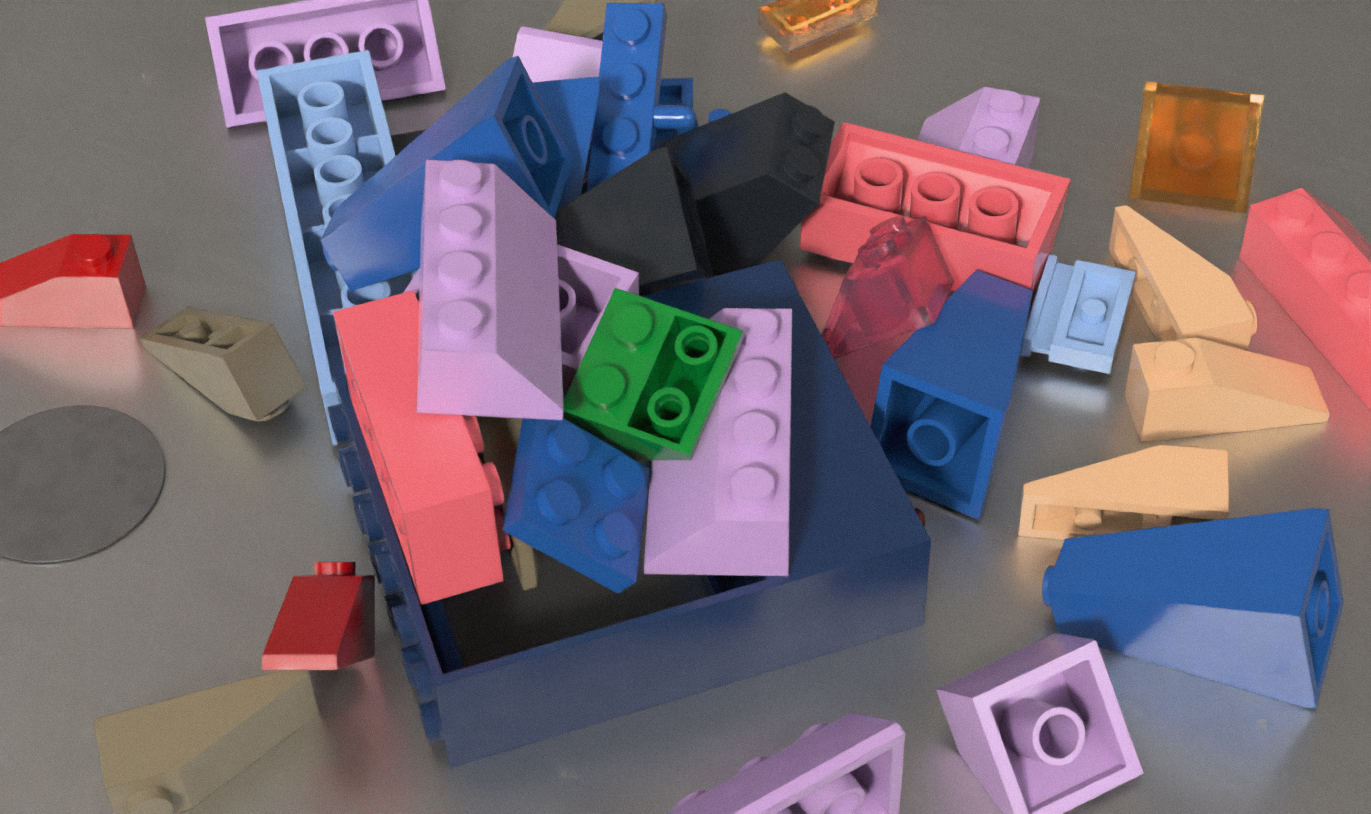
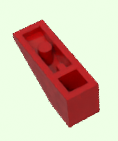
[0,234,146,328]
[262,561,375,670]

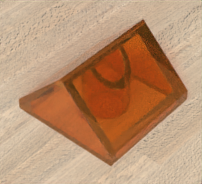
[1128,82,1264,213]

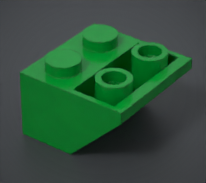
[563,288,744,461]

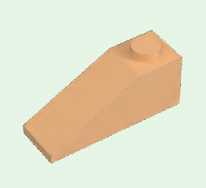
[1109,205,1257,351]
[1125,337,1330,443]
[1018,445,1229,540]

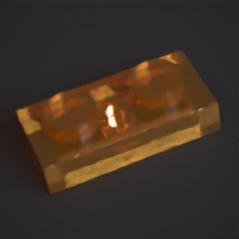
[758,0,878,54]

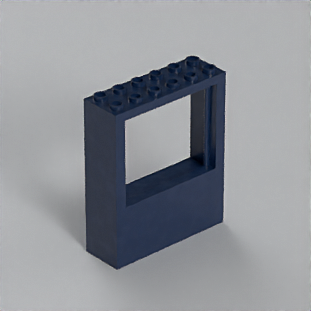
[327,259,931,768]

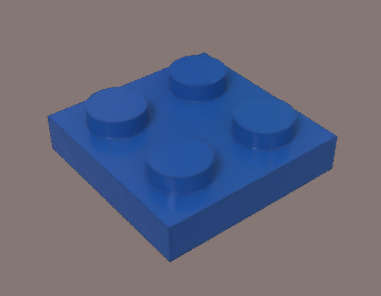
[503,418,651,593]

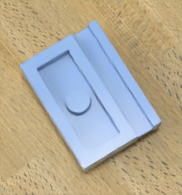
[1021,254,1136,374]

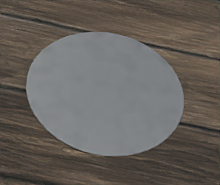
[0,405,165,563]

